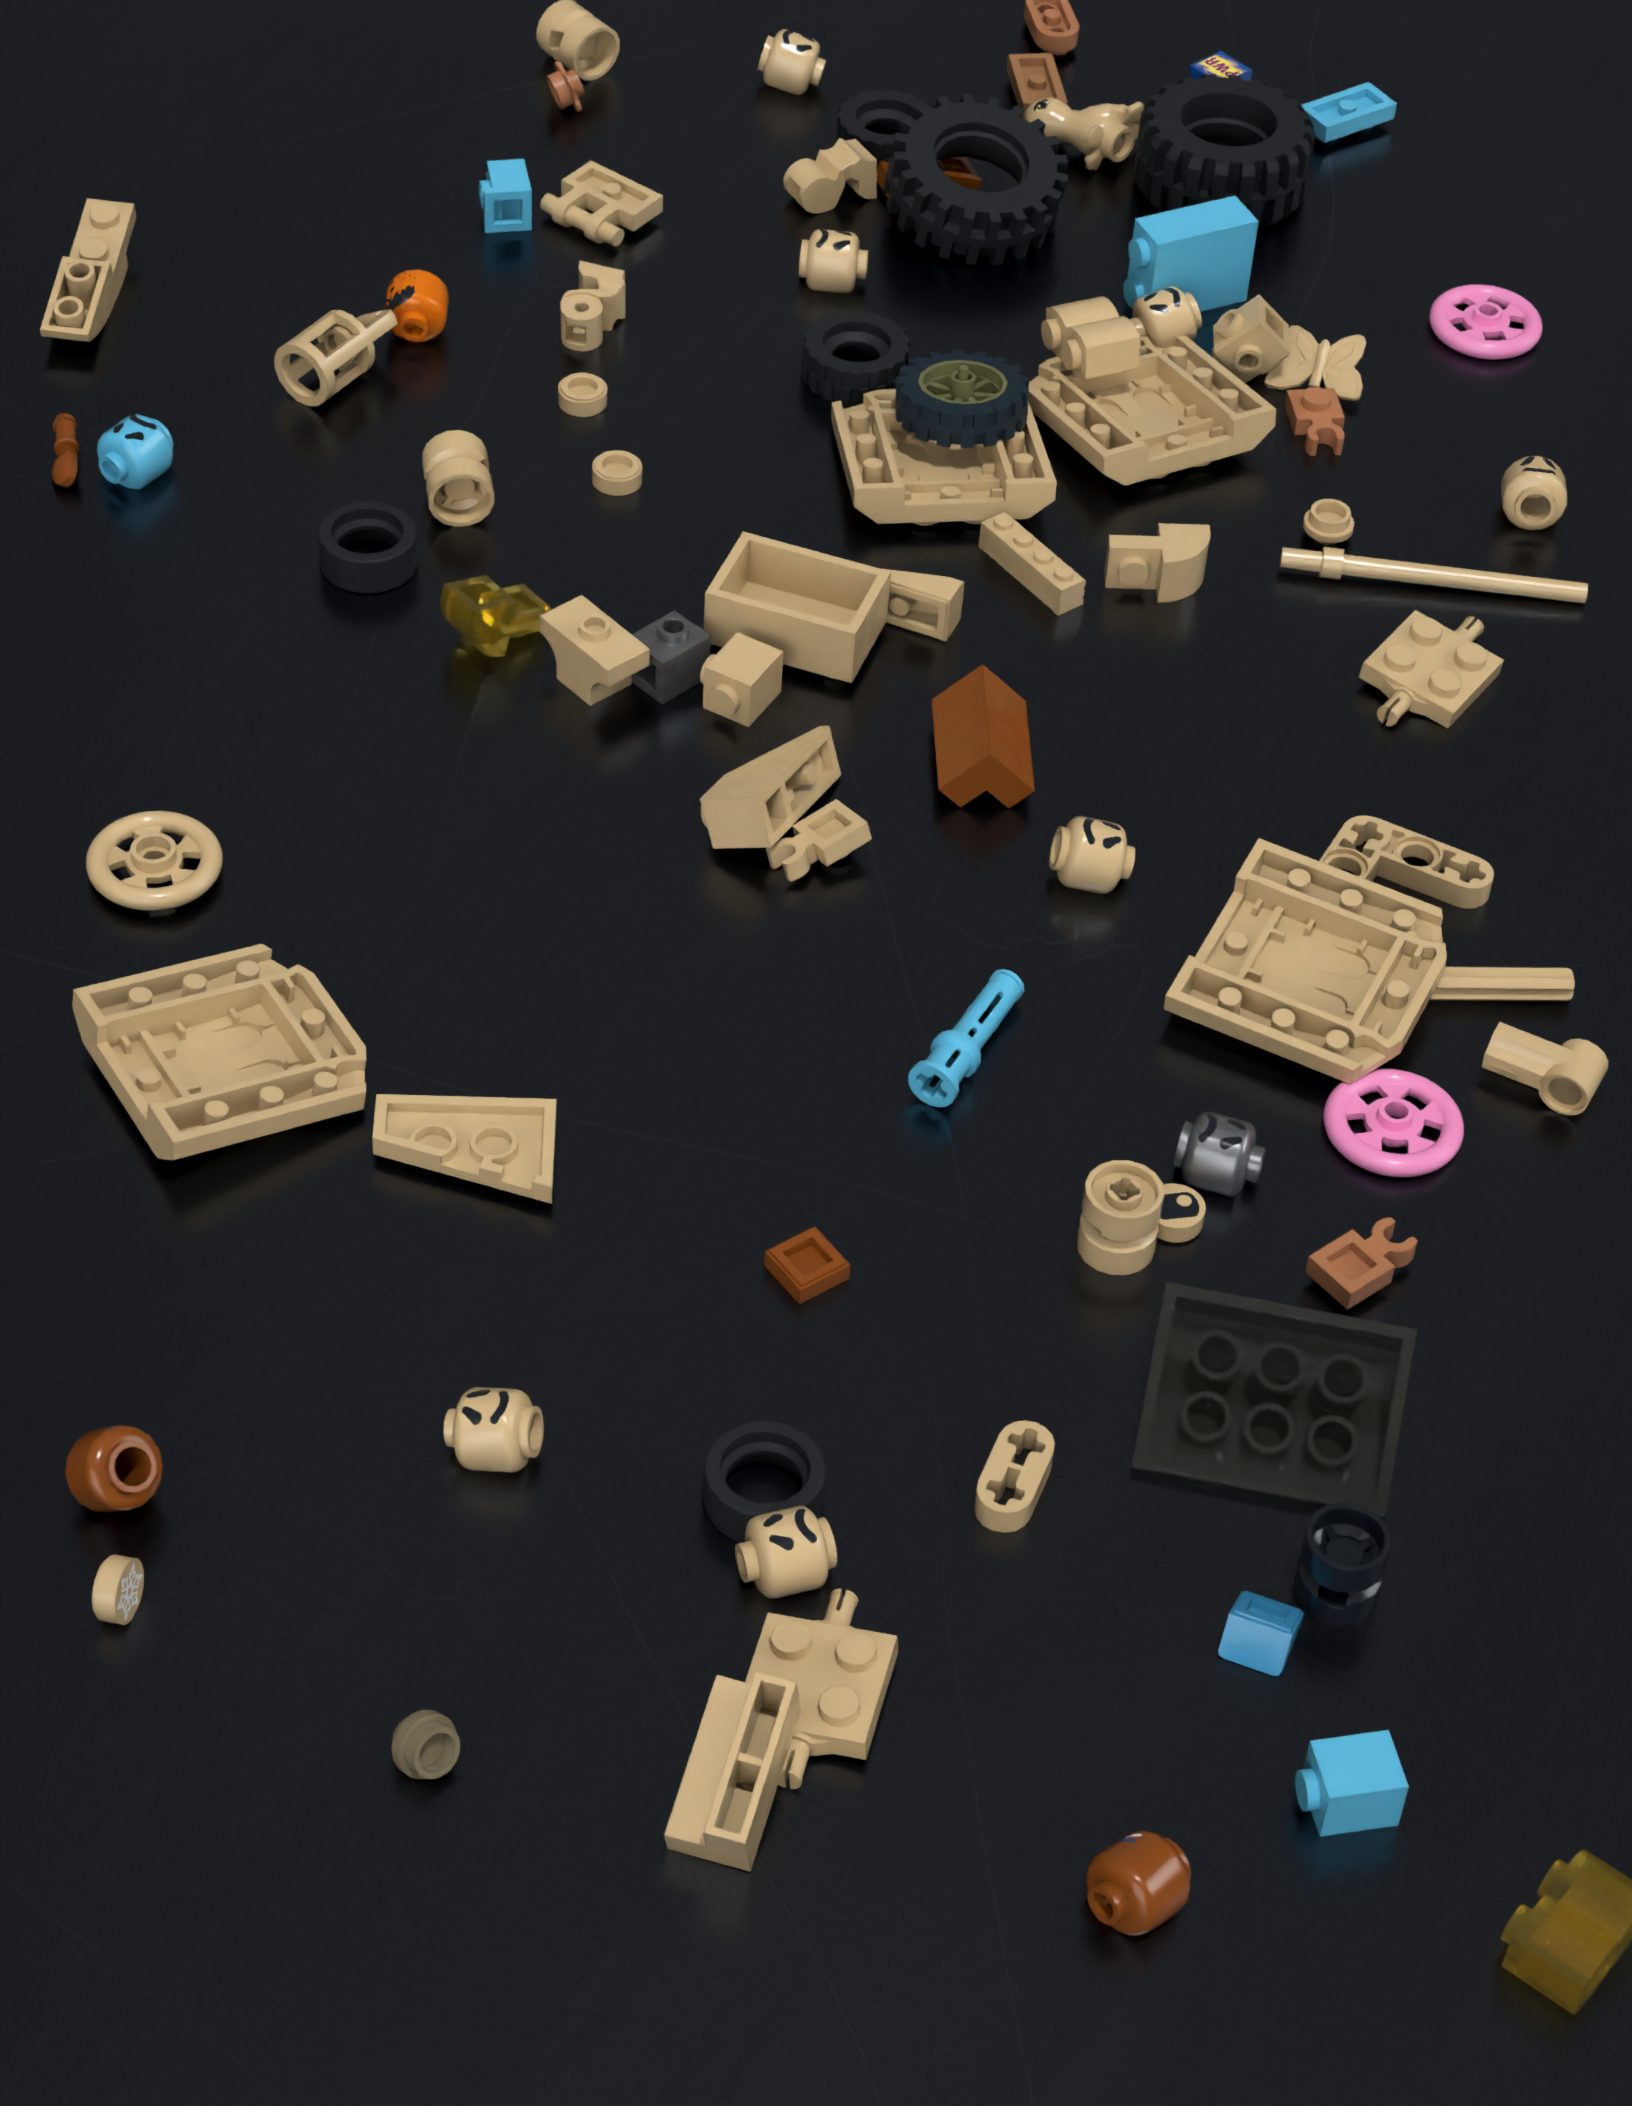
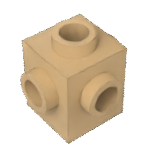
[1212,294,1290,383]

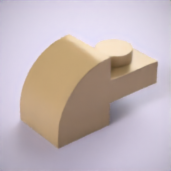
[1103,523,1211,603]

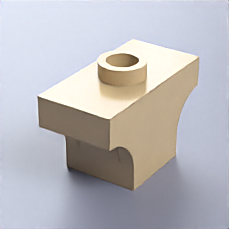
[540,595,650,706]

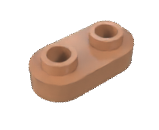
[1024,0,1079,55]

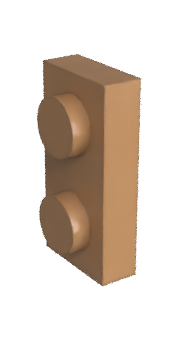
[1007,53,1068,118]

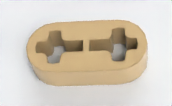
[974,1420,1055,1533]

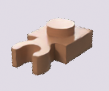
[1284,387,1345,456]
[1305,1217,1418,1310]

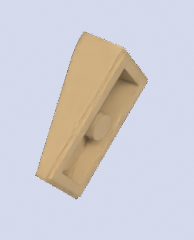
[880,568,964,641]

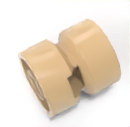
[536,0,620,81]
[422,430,494,527]
[1077,1160,1164,1275]

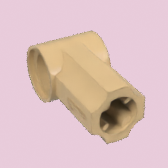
[1482,1022,1608,1116]

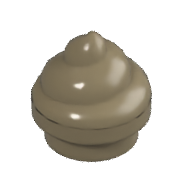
[391,1709,460,1779]

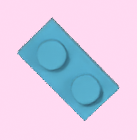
[1302,82,1397,143]

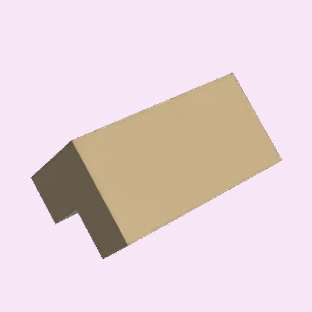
[664,1670,801,1872]

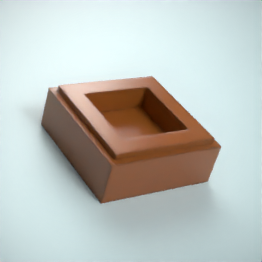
[764,1226,851,1305]

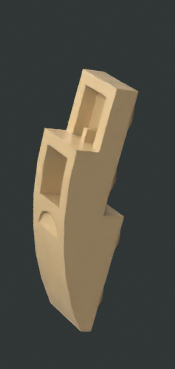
[40,198,136,342]

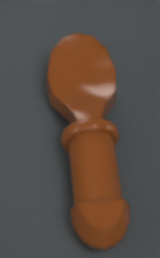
[51,413,79,487]

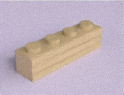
[978,512,1086,616]

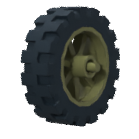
[895,350,1029,448]

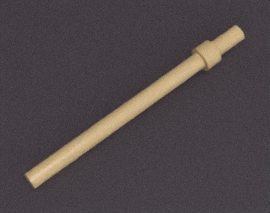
[1279,547,1588,604]

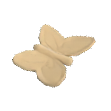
[1264,325,1366,401]

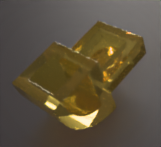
[441,575,552,657]

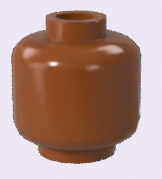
[65,1425,163,1513]
[1086,1830,1191,1937]

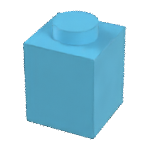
[1295,1730,1409,1837]

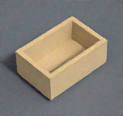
[704,531,891,683]

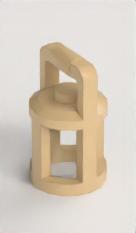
[274,309,398,406]

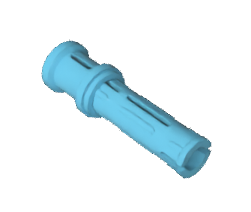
[908,969,1025,1108]

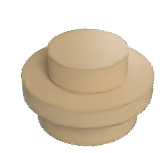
[1303,499,1354,545]

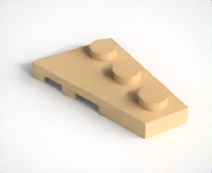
[372,1094,557,1204]

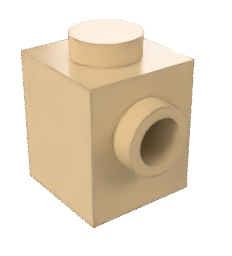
[700,632,783,727]

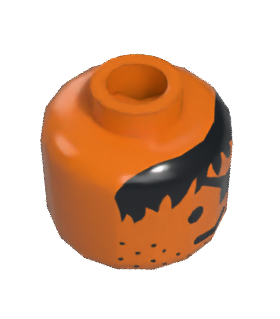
[384,270,449,343]

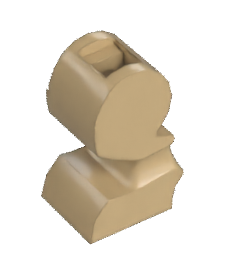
[783,138,877,213]
[560,261,625,352]

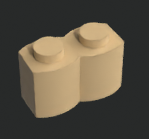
[1041,296,1140,380]

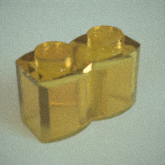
[1501,1848,1632,2015]

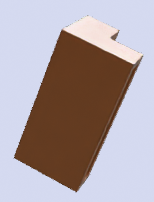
[932,664,1035,809]

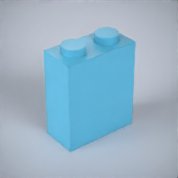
[1123,196,1259,312]

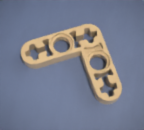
[1319,815,1494,909]

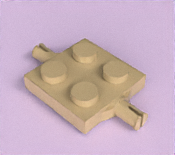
[1359,610,1504,729]
[745,1589,898,1789]

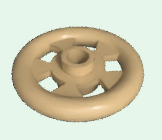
[86,811,223,911]

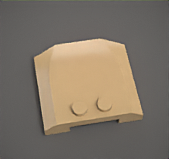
[1028,336,1276,486]
[831,389,1057,526]
[1164,838,1447,1084]
[72,944,366,1161]

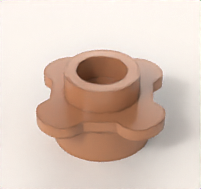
[546,60,585,112]

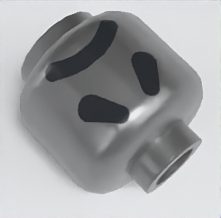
[1174,1112,1266,1197]

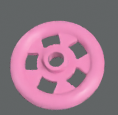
[1429,284,1543,360]
[1323,1069,1464,1178]

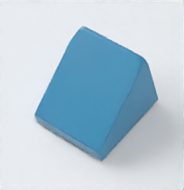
[1218,1590,1304,1676]

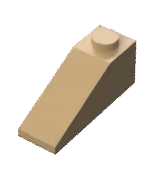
[700,726,841,849]

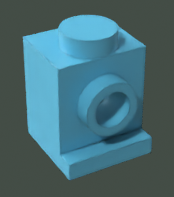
[479,159,532,233]

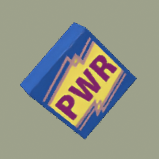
[1188,51,1252,81]

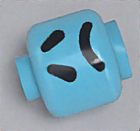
[97,414,173,489]

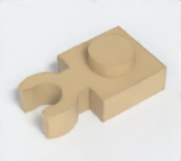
[766,799,872,882]

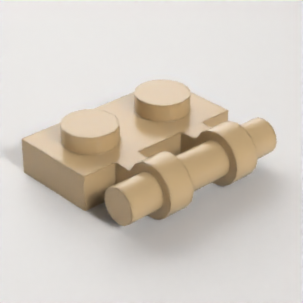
[540,161,663,247]

